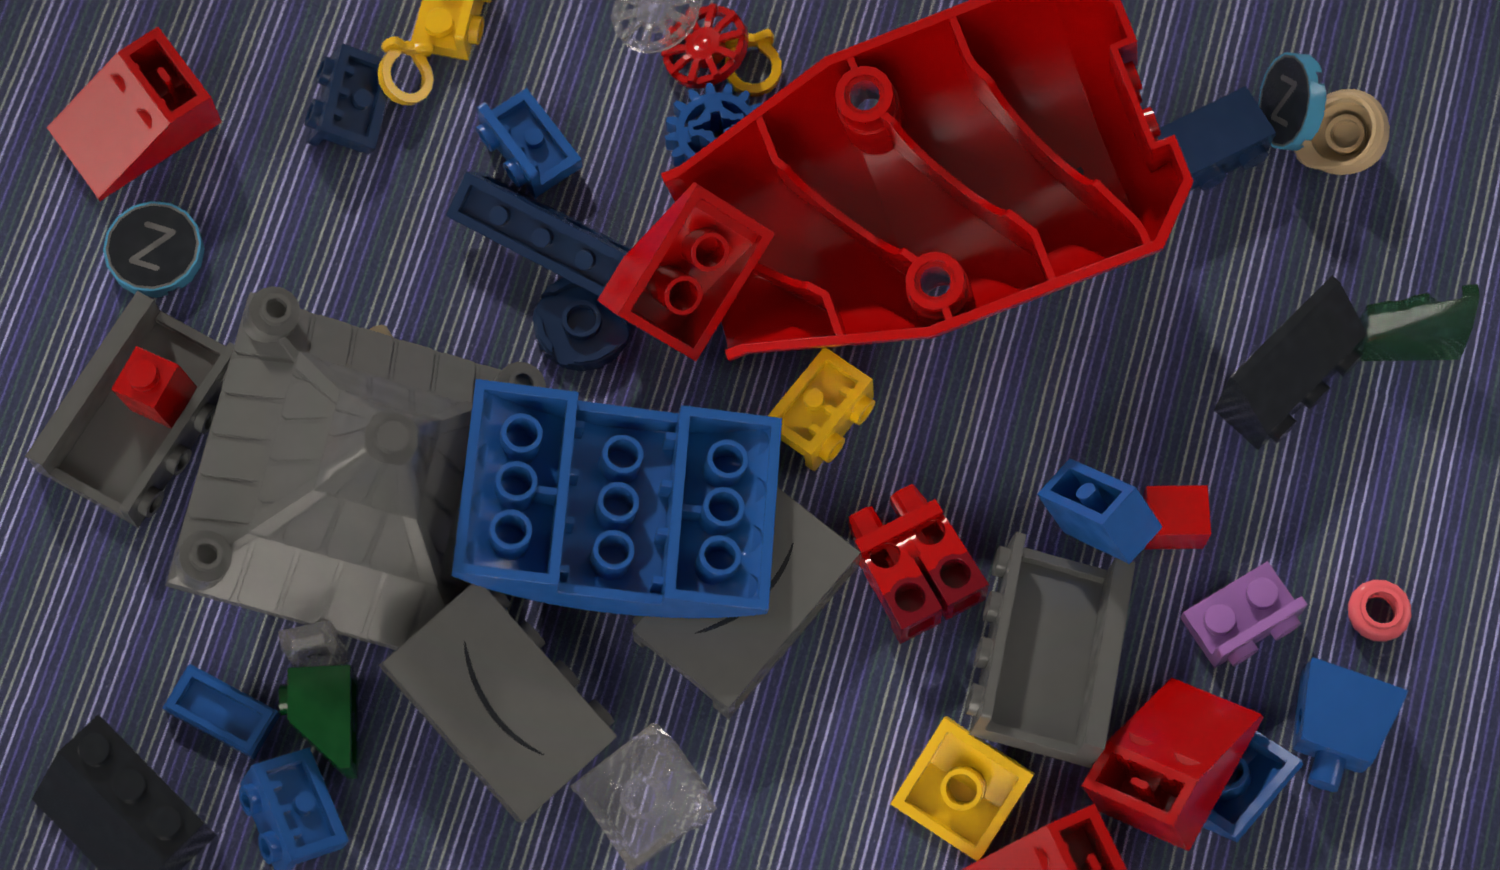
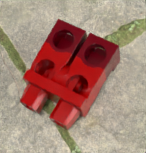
[848,484,989,644]

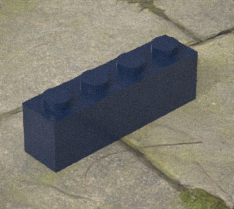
[1077,86,1276,191]

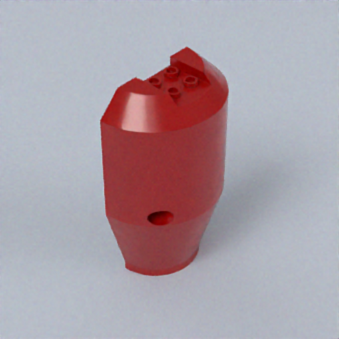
[661,0,1194,361]

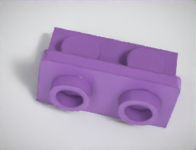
[1180,561,1308,669]

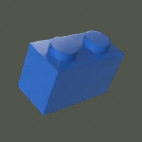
[1037,458,1163,564]

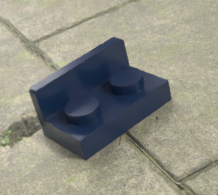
[304,43,396,155]

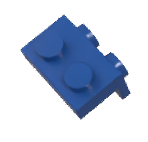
[475,88,583,198]

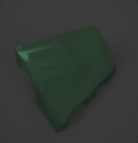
[1359,284,1480,361]

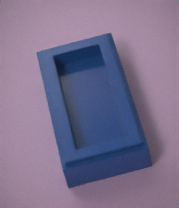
[162,664,280,760]

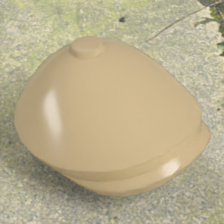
[1294,89,1390,175]

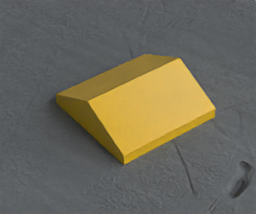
[890,716,1035,861]

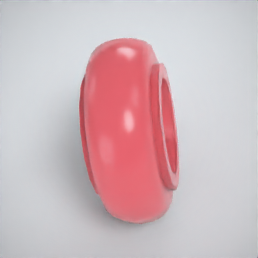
[1348,579,1412,642]

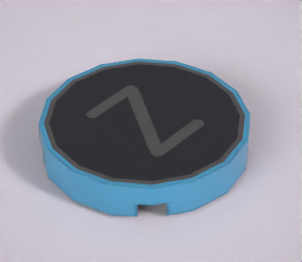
[1258,52,1327,151]
[103,201,205,298]

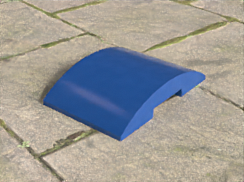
[452,379,782,618]

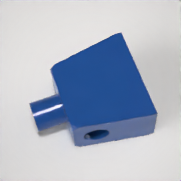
[1292,657,1408,792]

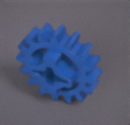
[665,83,761,167]

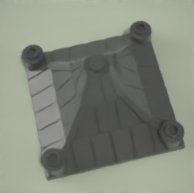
[165,286,546,650]

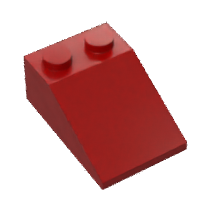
[597,182,775,361]

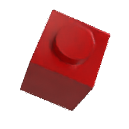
[111,346,197,429]
[1142,485,1211,550]

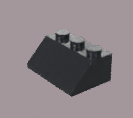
[1214,275,1368,450]
[32,714,216,870]

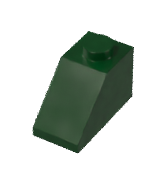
[279,665,358,779]

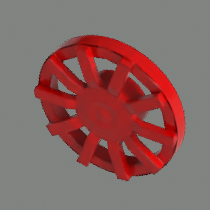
[661,3,749,89]

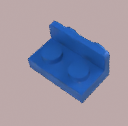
[239,747,349,870]

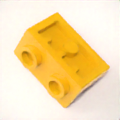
[411,0,492,61]
[768,347,875,471]

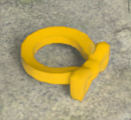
[725,29,782,97]
[377,36,434,105]

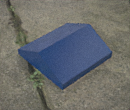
[1203,731,1303,842]

